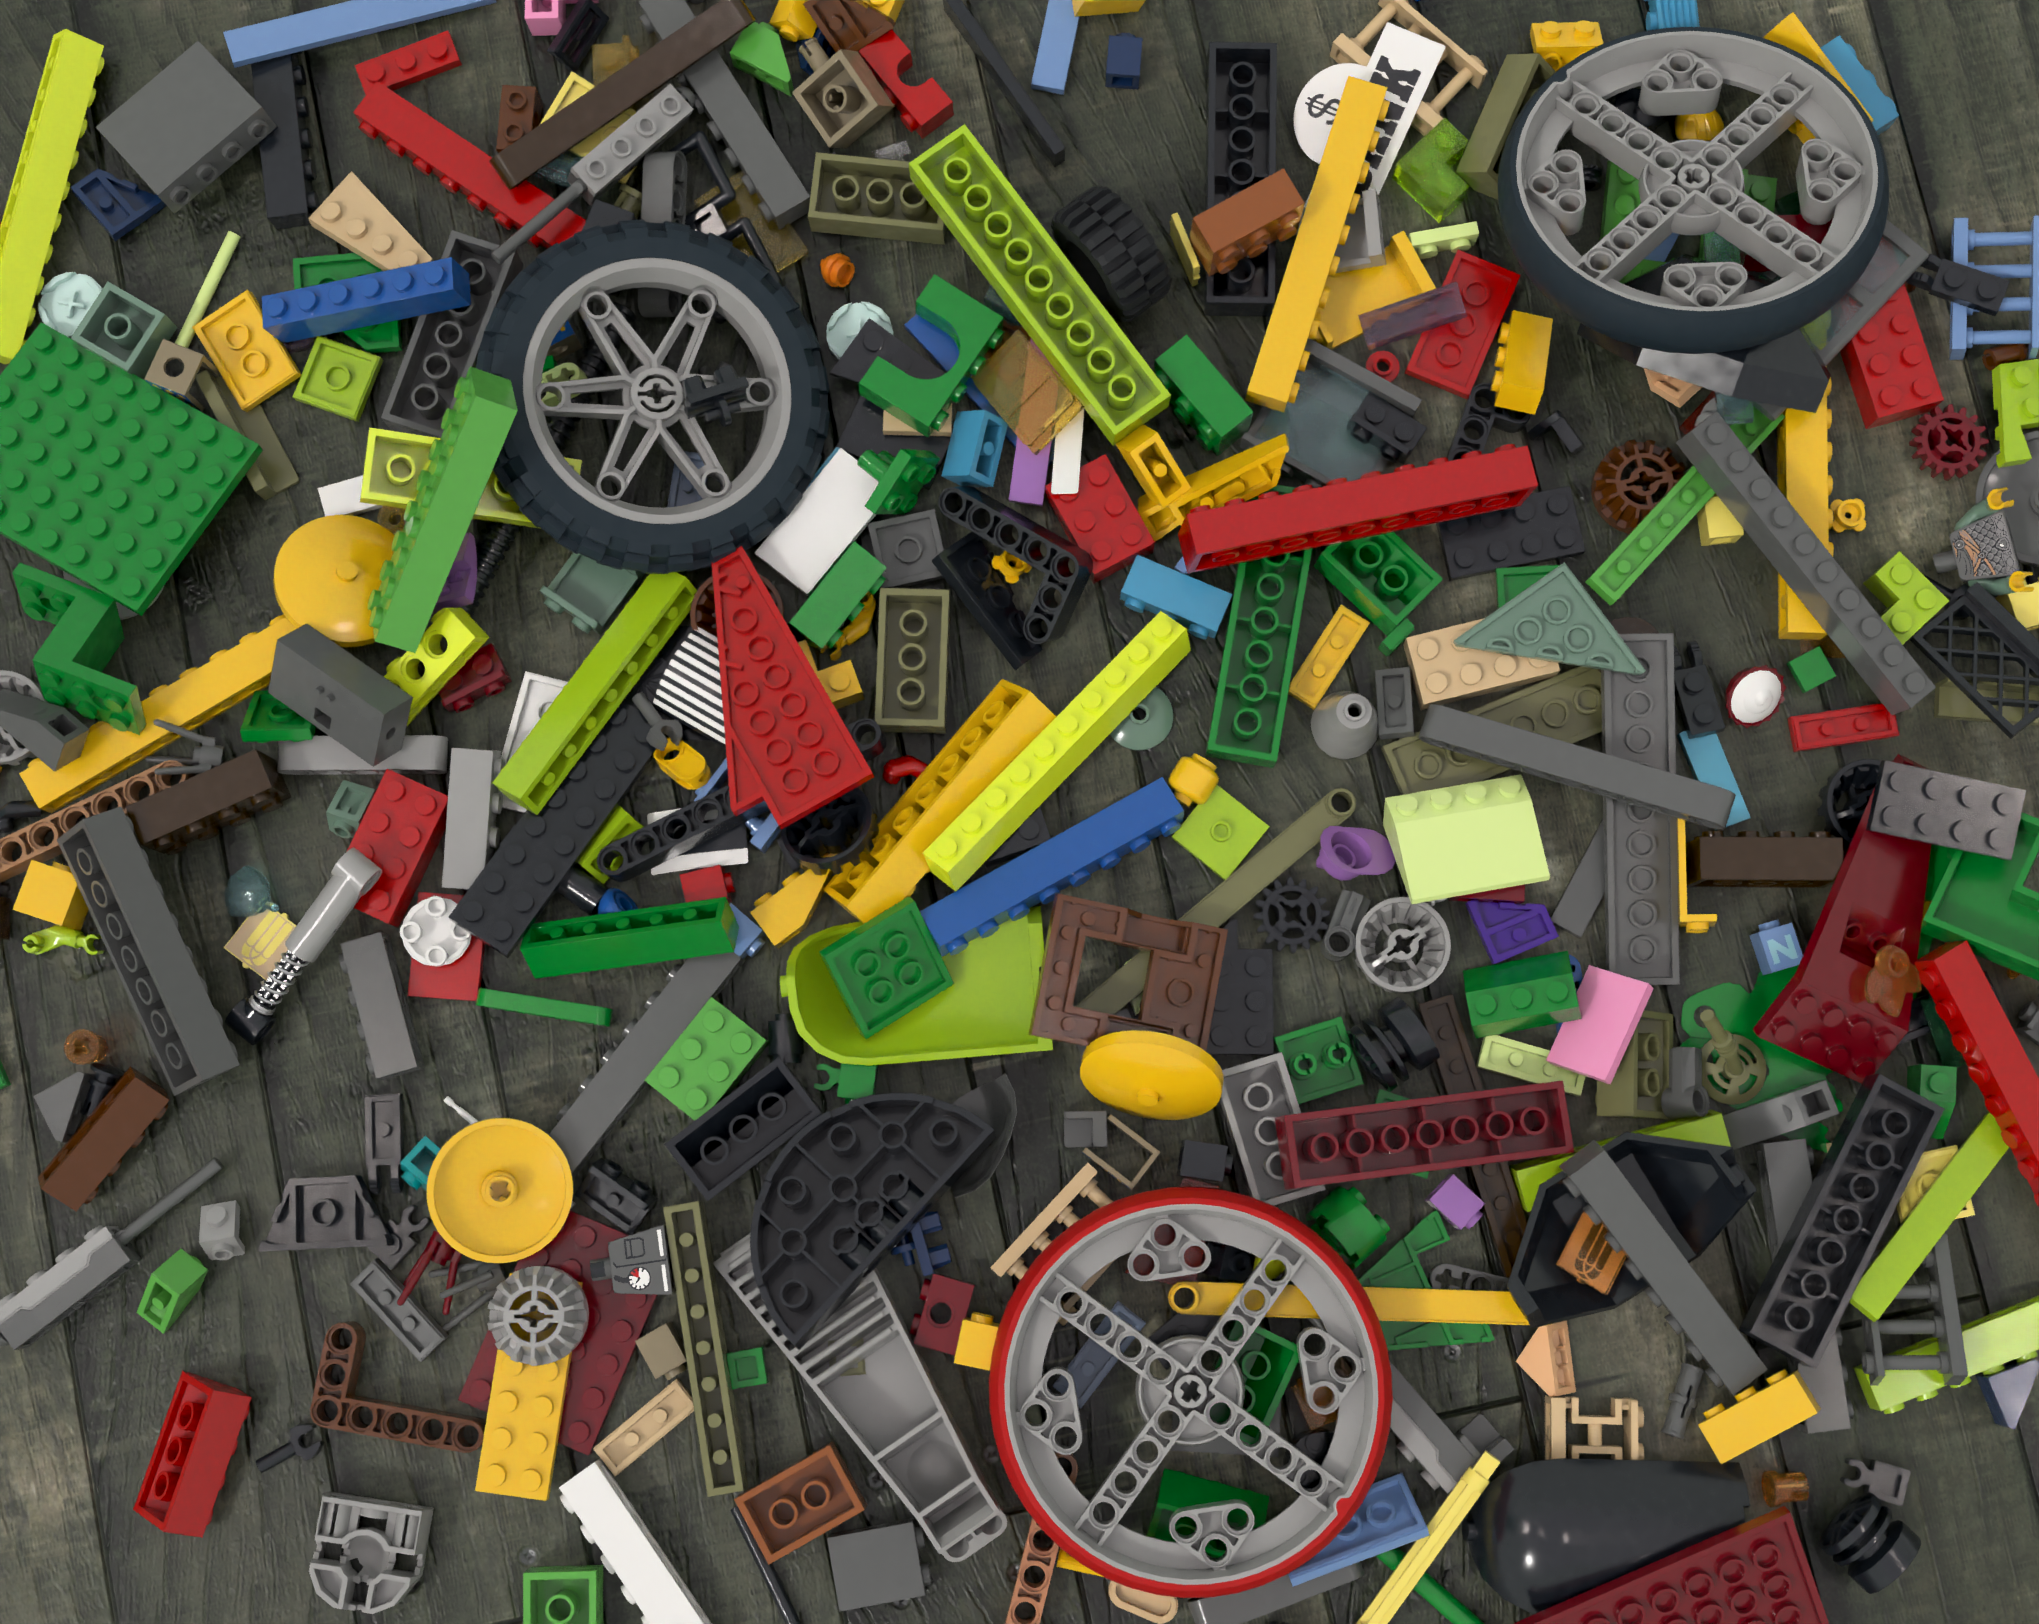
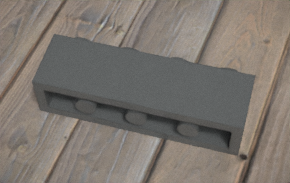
[339,932,425,1080]

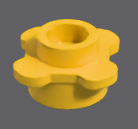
[1830,498,1866,533]
[992,550,1032,584]

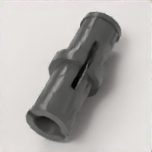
[1661,1363,1705,1440]

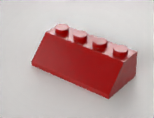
[133,1371,252,1538]

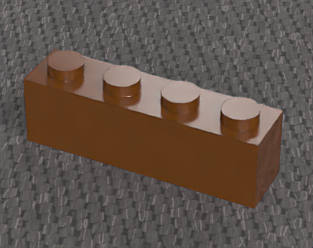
[38,1066,169,1212]

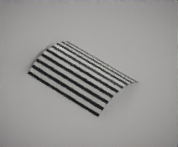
[653,626,726,748]

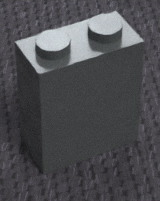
[827,1518,932,1612]

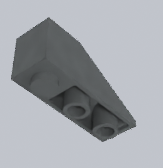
[0,689,89,772]
[1722,1080,1840,1150]

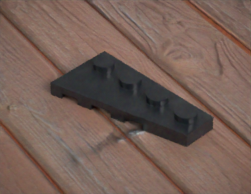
[931,532,1043,671]

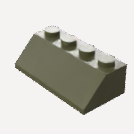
[1456,53,1556,200]

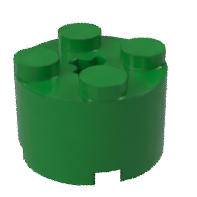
[1306,1186,1390,1270]

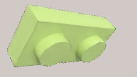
[1408,221,1479,259]

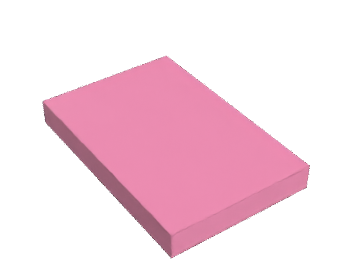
[1546,965,1654,1085]

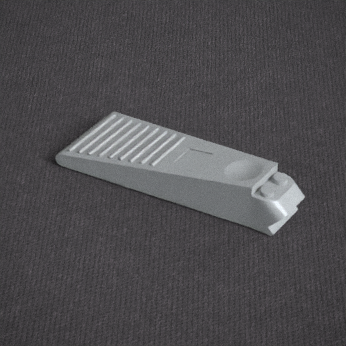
[713,1233,1007,1562]

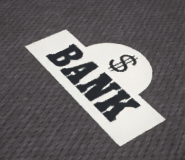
[1293,22,1446,208]

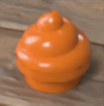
[820,253,855,287]

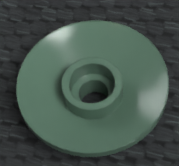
[1110,687,1173,751]

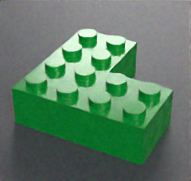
[1921,812,2039,981]

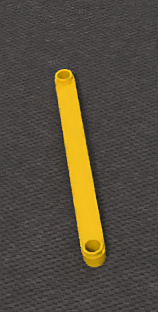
[1167,1281,1551,1326]

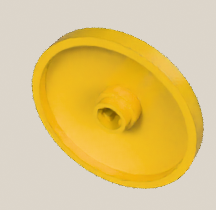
[273,515,395,647]
[1080,1030,1224,1120]
[427,1118,573,1263]

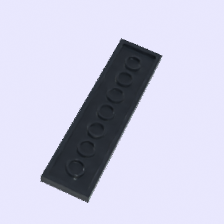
[448,701,669,958]

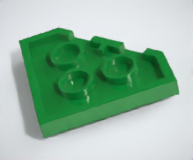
[293,253,402,354]

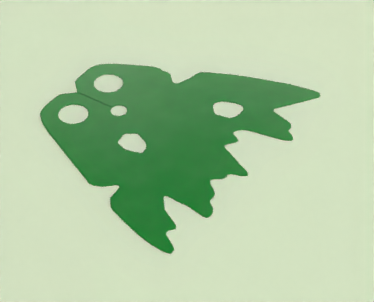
[1680,965,1843,1153]

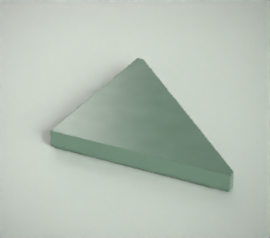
[1453,562,1646,676]

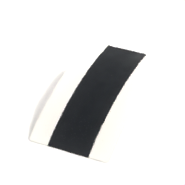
[647,808,748,875]

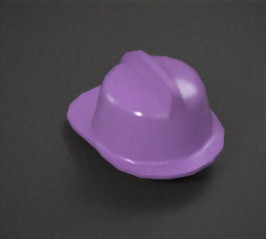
[1316,826,1396,881]

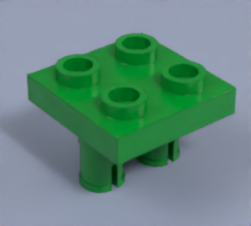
[857,449,941,515]
[1273,1016,1364,1104]

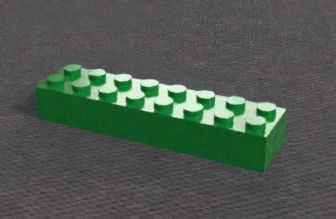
[1205,485,1312,768]

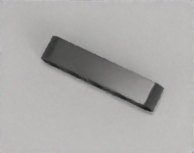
[638,151,687,318]
[1187,1561,1365,1624]

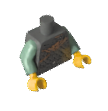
[1933,487,2034,596]

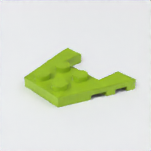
[1992,359,2039,468]

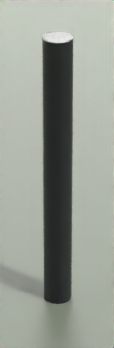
[730,1506,802,1624]

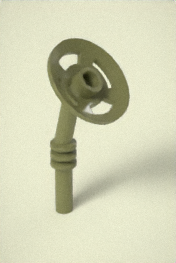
[1700,1009,1766,1105]

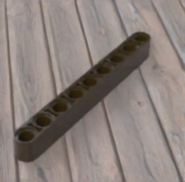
[489,0,756,190]

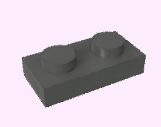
[1375,667,1415,740]

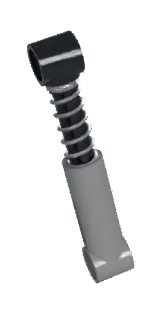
[225,847,382,1045]

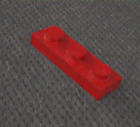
[354,30,462,95]

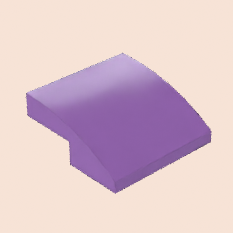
[432,532,477,614]

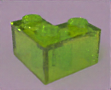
[1392,117,1469,224]

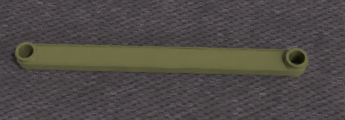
[1075,788,1356,1015]

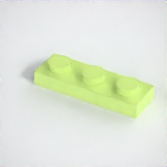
[1476,1035,1586,1097]

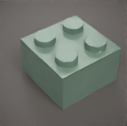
[71,281,178,380]

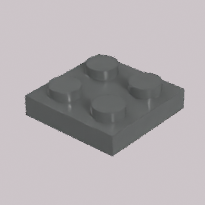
[868,509,944,588]

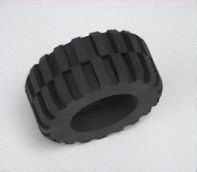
[1051,186,1171,322]

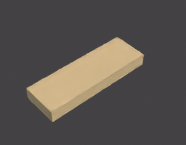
[593,1378,694,1476]

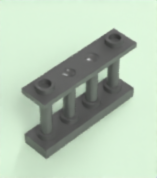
[1861,1234,1968,1386]

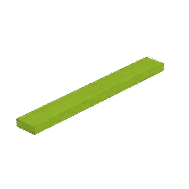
[1849,1111,2009,1322]

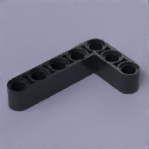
[938,486,1093,644]

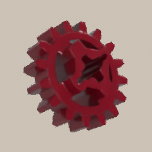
[1909,404,1989,481]

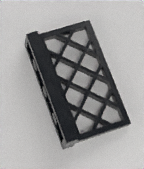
[1910,582,2039,739]

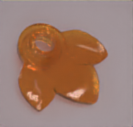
[1864,945,1921,1017]

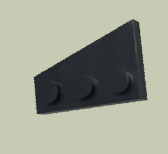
[829,318,945,383]

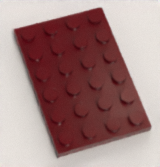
[458,1210,658,1456]

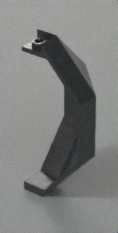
[1577,254,1831,413]
[1507,1132,1757,1328]

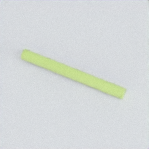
[175,231,241,348]

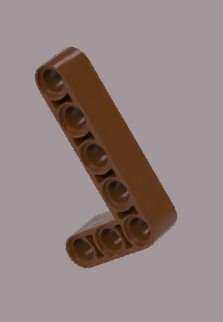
[310,1321,486,1453]

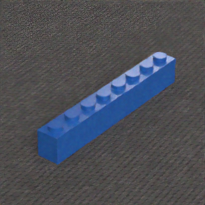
[920,777,1184,957]

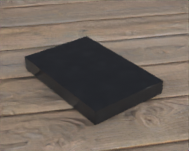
[836,396,953,490]

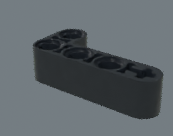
[1447,382,1532,461]

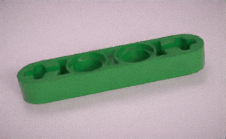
[476,988,613,1027]

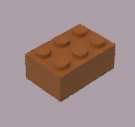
[1189,168,1305,276]
[734,1441,867,1565]

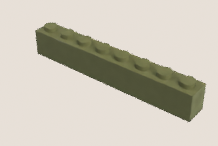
[663,1201,748,1497]

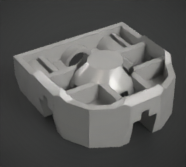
[309,1491,434,1614]

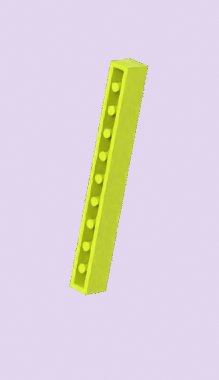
[0,29,104,365]
[923,611,1191,891]

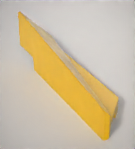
[1138,433,1289,542]

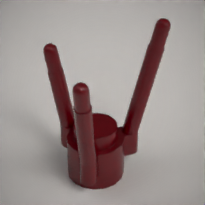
[397,1231,463,1315]

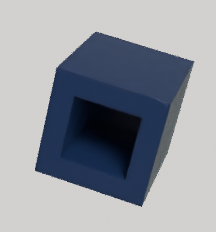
[1105,33,1143,90]

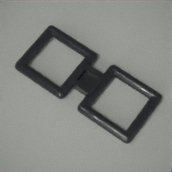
[639,131,782,324]

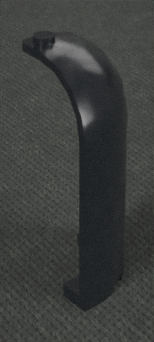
[1462,1458,1750,1614]

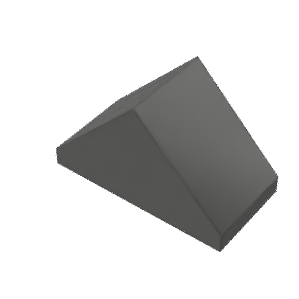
[33,1072,95,1142]

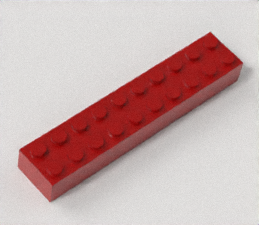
[1178,444,1538,574]

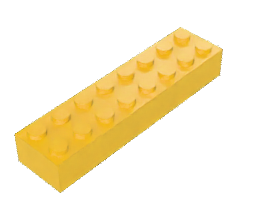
[822,679,1056,924]

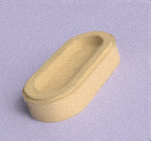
[1108,1580,1178,1624]

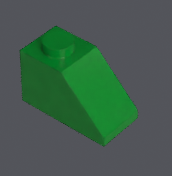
[1907,1064,1957,1139]

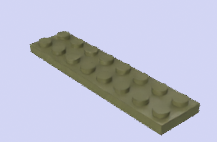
[1381,666,1602,795]

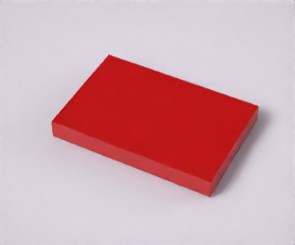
[407,892,485,1002]

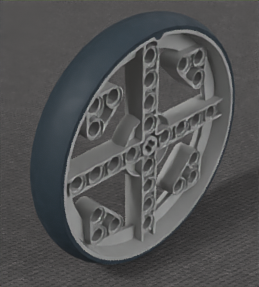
[1497,27,1889,354]

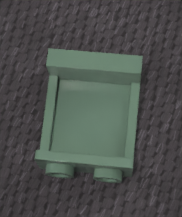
[539,553,645,635]

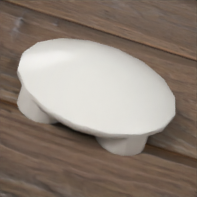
[400,896,472,967]

